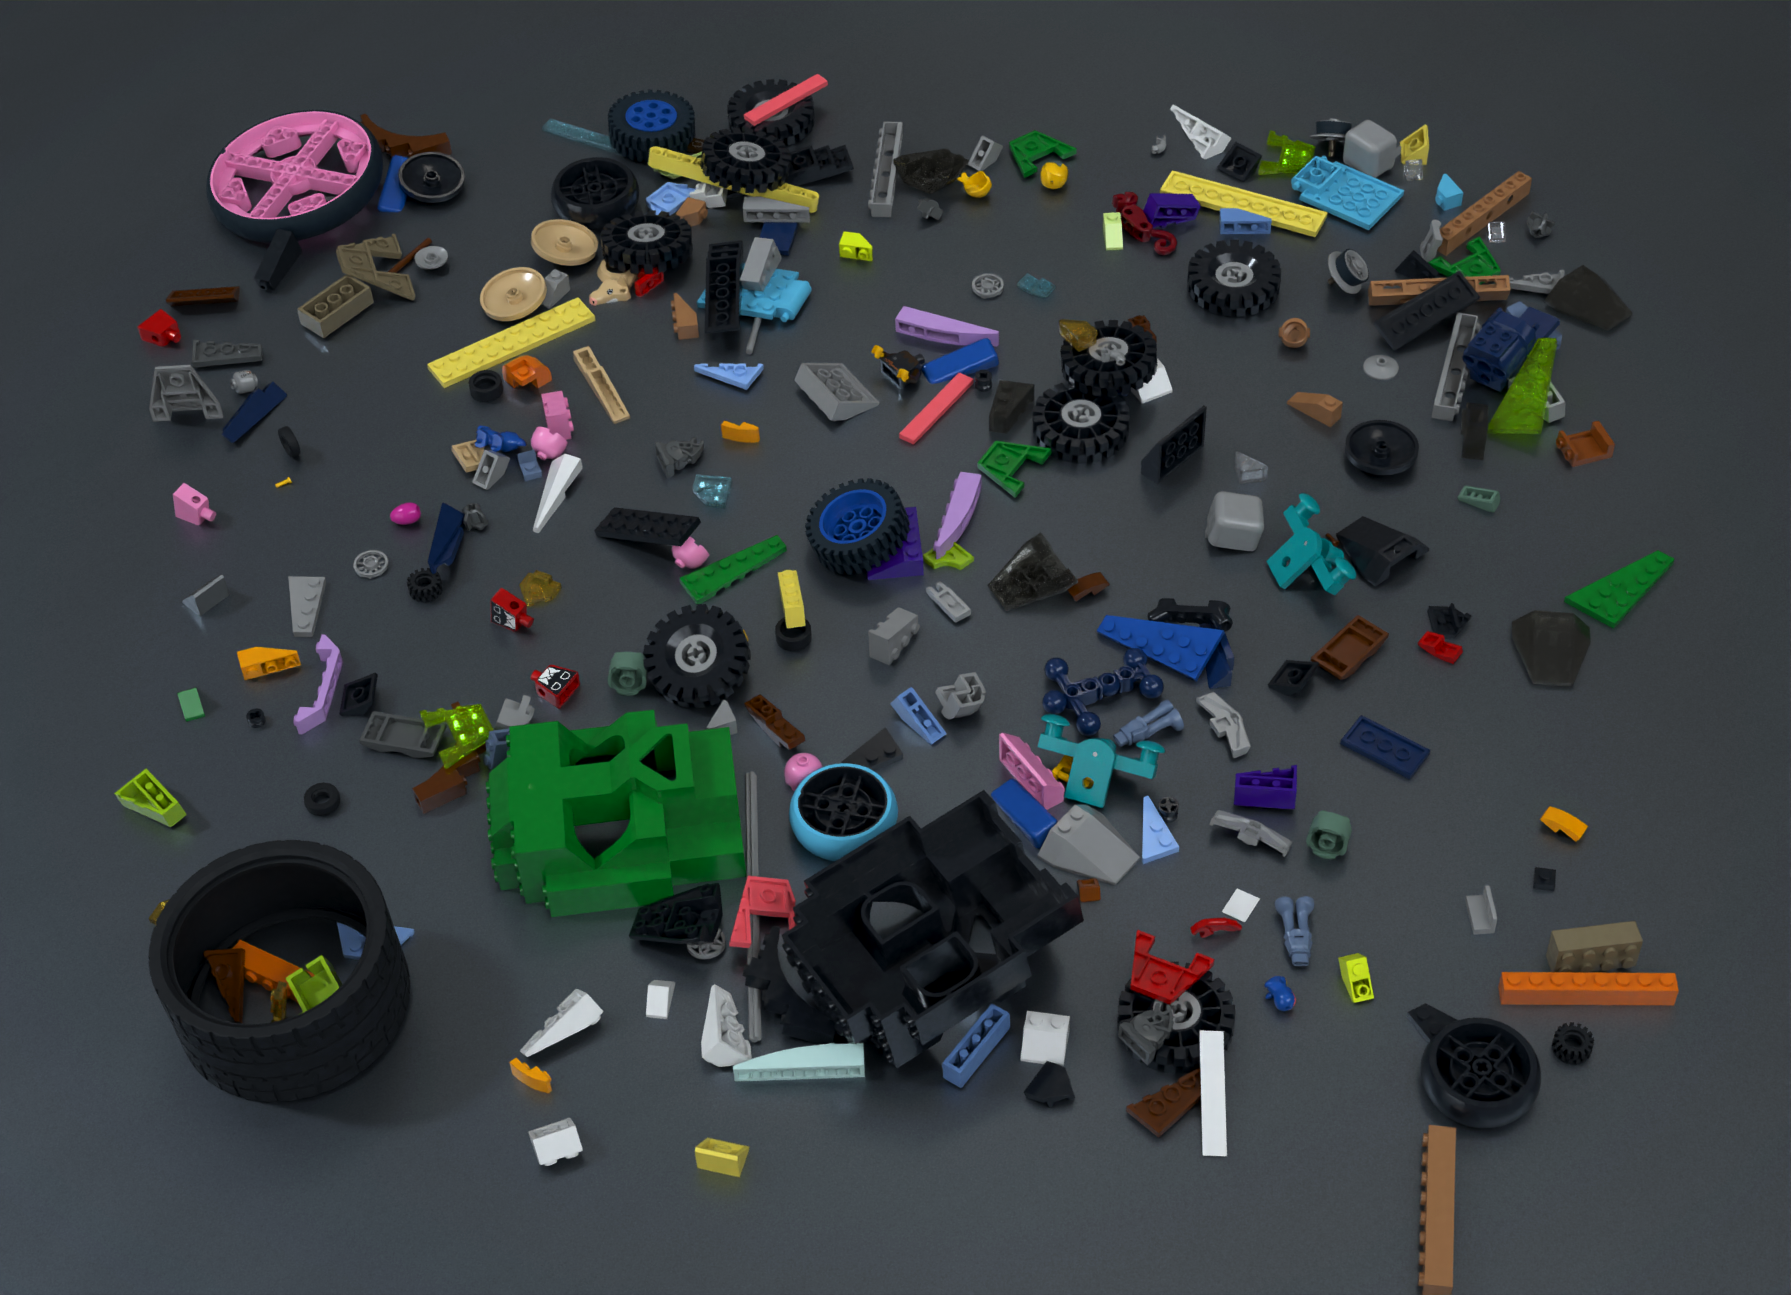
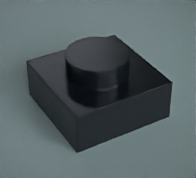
[1533,867,1556,891]

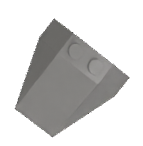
[149,365,224,422]
[1037,805,1140,885]

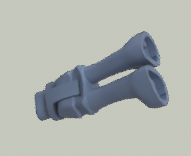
[1113,700,1184,747]
[1275,896,1315,966]

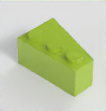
[114,768,187,827]

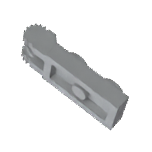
[926,581,971,623]

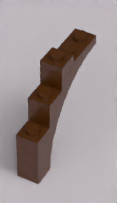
[360,114,452,158]
[412,701,490,814]

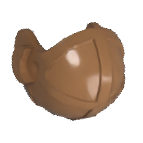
[1279,318,1310,348]

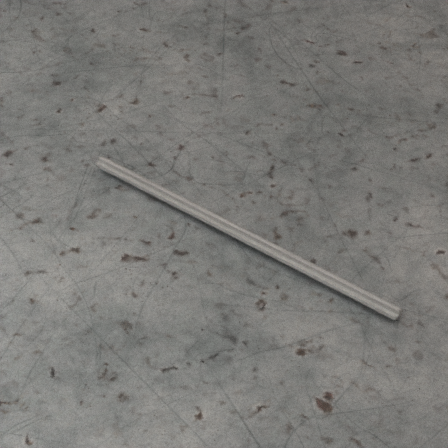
[745,771,761,1043]

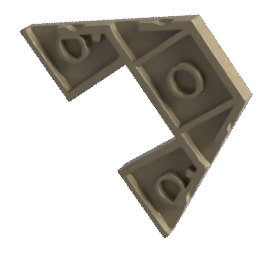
[336,234,416,301]

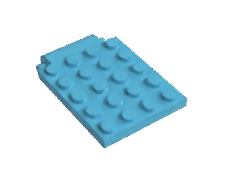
[1291,156,1404,230]
[696,263,812,322]

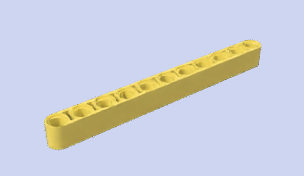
[648,146,819,213]

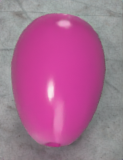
[390,502,421,525]

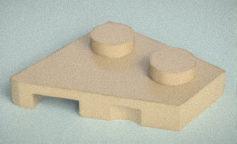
[452,439,484,473]

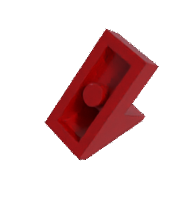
[634,267,664,298]

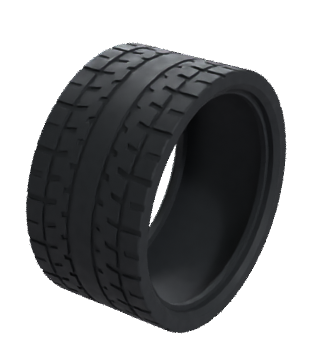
[148,840,410,1102]

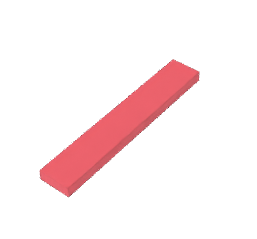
[744,74,828,126]
[899,373,974,445]

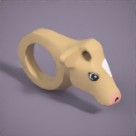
[589,259,638,306]

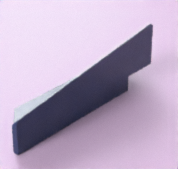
[1199,623,1234,689]

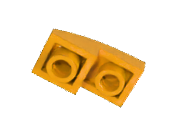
[721,420,760,443]
[1540,806,1588,842]
[509,1057,552,1093]

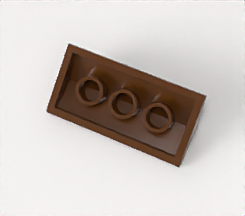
[166,286,240,306]

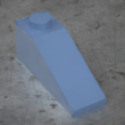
[1219,208,1272,234]
[890,687,947,745]

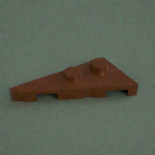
[204,948,245,1023]

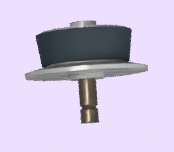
[1310,118,1352,157]
[1328,249,1369,294]

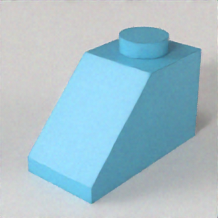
[1435,174,1463,211]

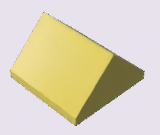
[1400,124,1429,165]
[695,1137,749,1177]

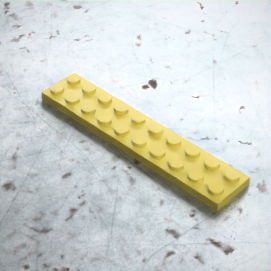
[1160,170,1327,237]
[427,297,596,388]

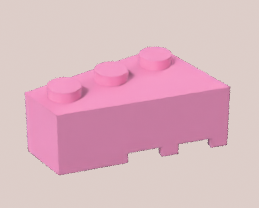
[541,391,574,440]

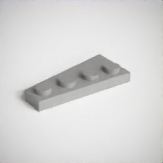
[288,576,326,637]

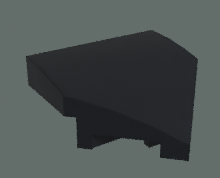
[1427,603,1472,639]
[1024,1061,1075,1108]

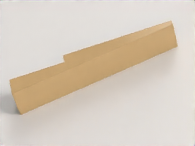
[573,346,630,424]

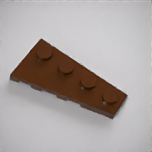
[1126,1068,1201,1138]

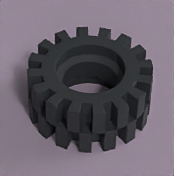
[407,568,443,602]
[1552,1022,1594,1065]

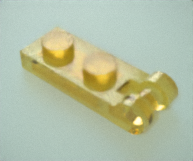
[270,981,287,1023]

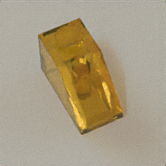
[1059,319,1097,352]

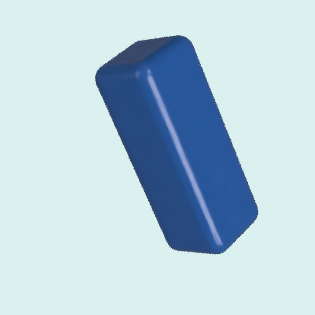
[377,155,408,212]
[921,338,999,384]
[991,779,1057,849]

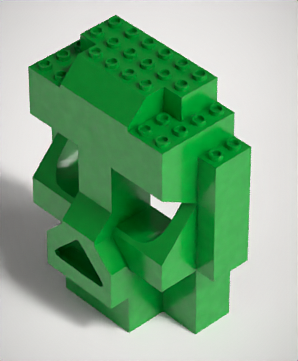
[486,710,746,917]

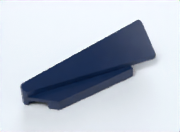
[222,381,287,443]
[428,503,465,574]

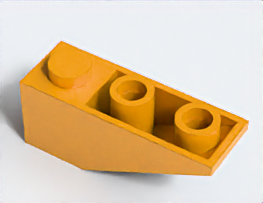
[237,647,301,680]

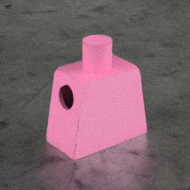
[173,483,216,525]

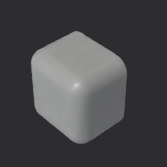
[1343,119,1401,178]
[1205,491,1264,551]

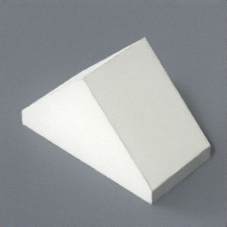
[646,980,675,1019]

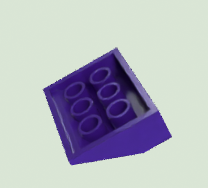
[867,507,924,580]

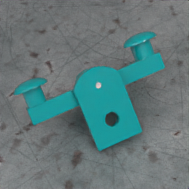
[1266,493,1357,595]
[1038,714,1165,808]

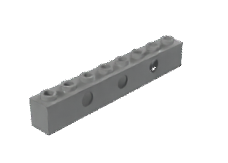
[868,121,903,217]
[1432,312,1480,422]

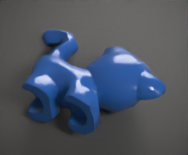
[475,425,527,452]

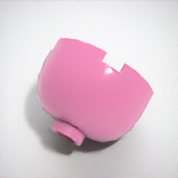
[531,427,568,460]
[672,537,709,569]
[784,753,823,791]

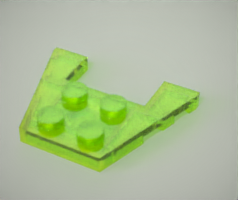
[1258,130,1315,175]
[419,704,494,769]

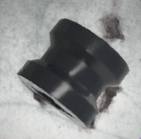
[975,370,992,392]
[1158,797,1179,823]

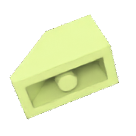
[1103,212,1123,250]

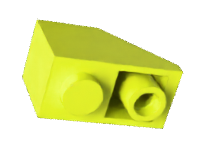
[839,231,873,261]
[1338,953,1374,1003]

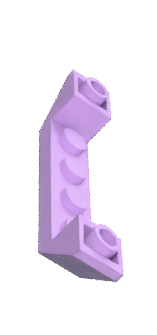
[294,634,343,734]

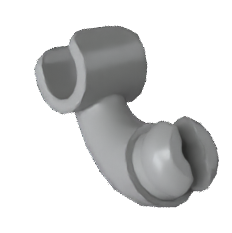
[1151,135,1166,154]
[1101,348,1126,366]

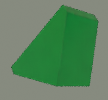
[177,687,205,722]

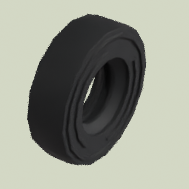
[278,426,301,458]
[304,782,340,816]

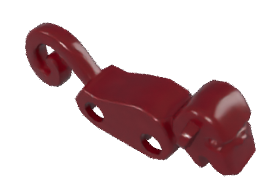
[1112,192,1177,255]

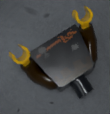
[871,345,925,390]

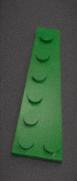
[680,535,787,605]

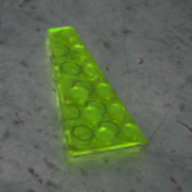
[1486,338,1557,434]

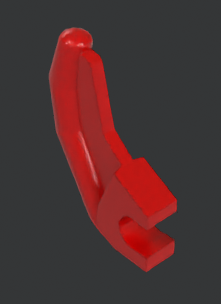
[1190,917,1242,938]

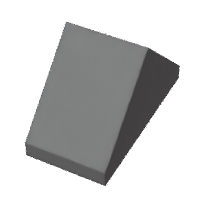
[706,700,738,735]

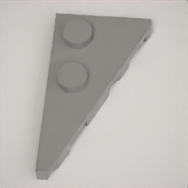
[1509,270,1565,296]

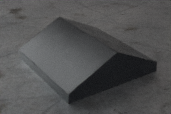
[1217,142,1262,182]
[1268,660,1319,696]
[339,673,378,716]

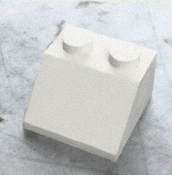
[1131,358,1173,404]
[1021,1011,1070,1067]
[528,1118,583,1166]

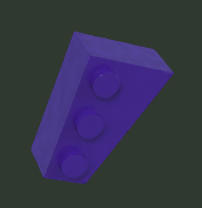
[1143,193,1201,228]
[1234,765,1297,810]

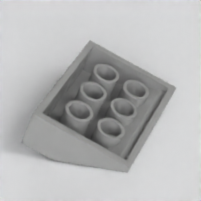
[794,363,879,421]

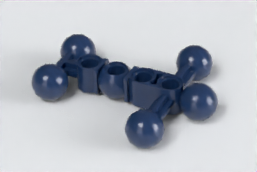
[1042,648,1164,736]

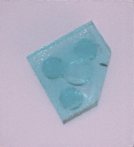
[693,474,732,508]

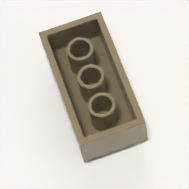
[297,274,374,338]
[1546,921,1643,972]

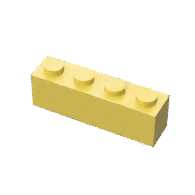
[778,570,806,628]

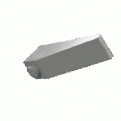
[743,196,810,222]

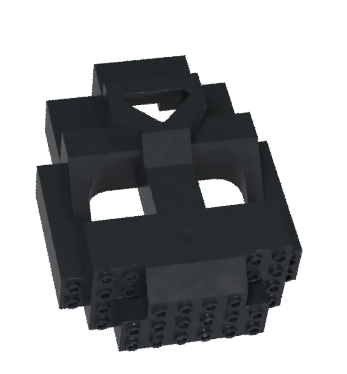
[782,790,1084,1068]

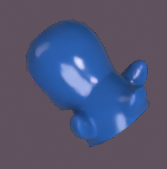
[1264,976,1296,1011]

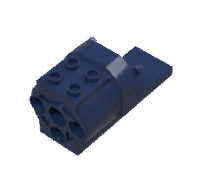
[1462,307,1560,392]

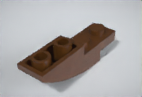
[744,694,805,750]

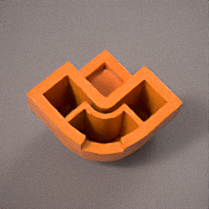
[502,355,552,388]

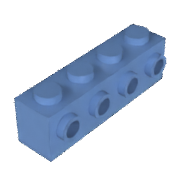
[942,1003,1010,1088]

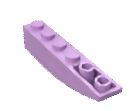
[895,306,999,346]
[933,472,982,559]

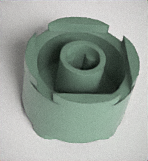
[607,652,647,696]
[1306,810,1352,859]

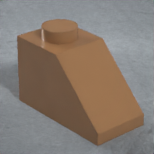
[676,197,708,227]

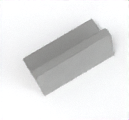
[1465,885,1497,935]

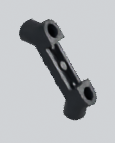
[1147,598,1233,632]

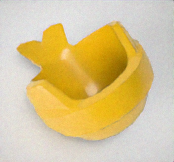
[957,171,992,198]

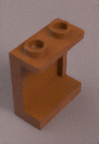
[1556,420,1615,467]

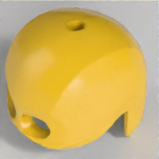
[1040,162,1068,189]

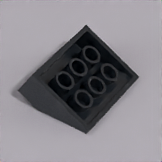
[1141,406,1207,484]

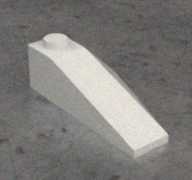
[701,984,752,1067]
[520,988,604,1057]

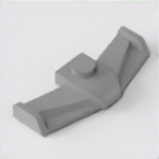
[1196,692,1251,758]
[1209,810,1292,857]

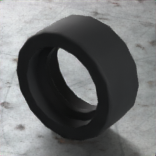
[468,370,503,402]
[775,617,812,651]

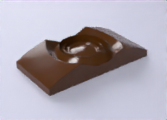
[1310,615,1389,680]

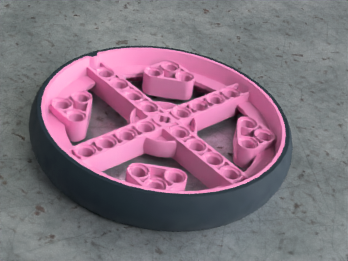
[206,110,383,243]

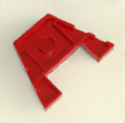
[1131,930,1215,1005]

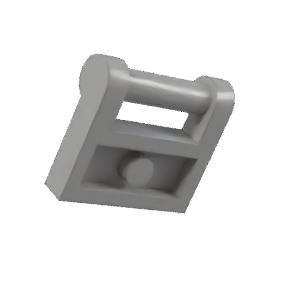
[1419,219,1443,262]

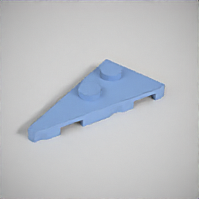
[694,363,764,390]
[1142,796,1179,864]

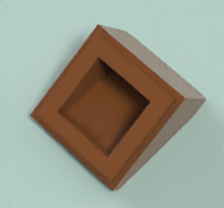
[1077,878,1101,902]

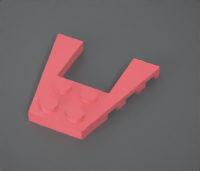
[729,876,796,948]

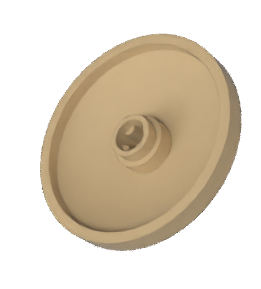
[531,219,598,266]
[480,267,547,321]

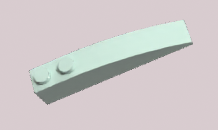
[733,1042,865,1082]

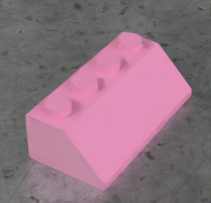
[999,733,1065,810]

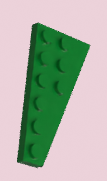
[1564,550,1674,629]

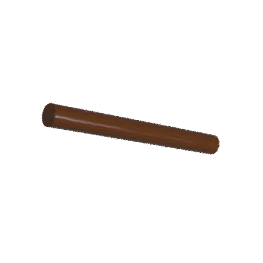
[388,238,432,273]

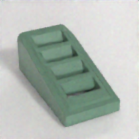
[1457,485,1501,513]

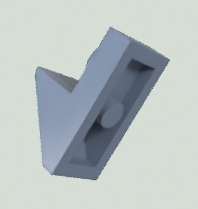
[516,449,542,481]

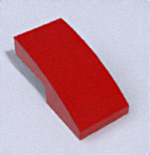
[1418,631,1463,664]

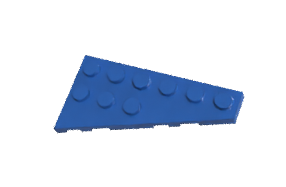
[1097,615,1225,681]

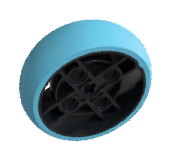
[789,763,898,861]

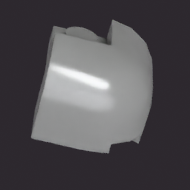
[935,672,986,719]
[493,695,535,731]

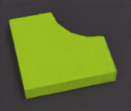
[923,542,974,570]

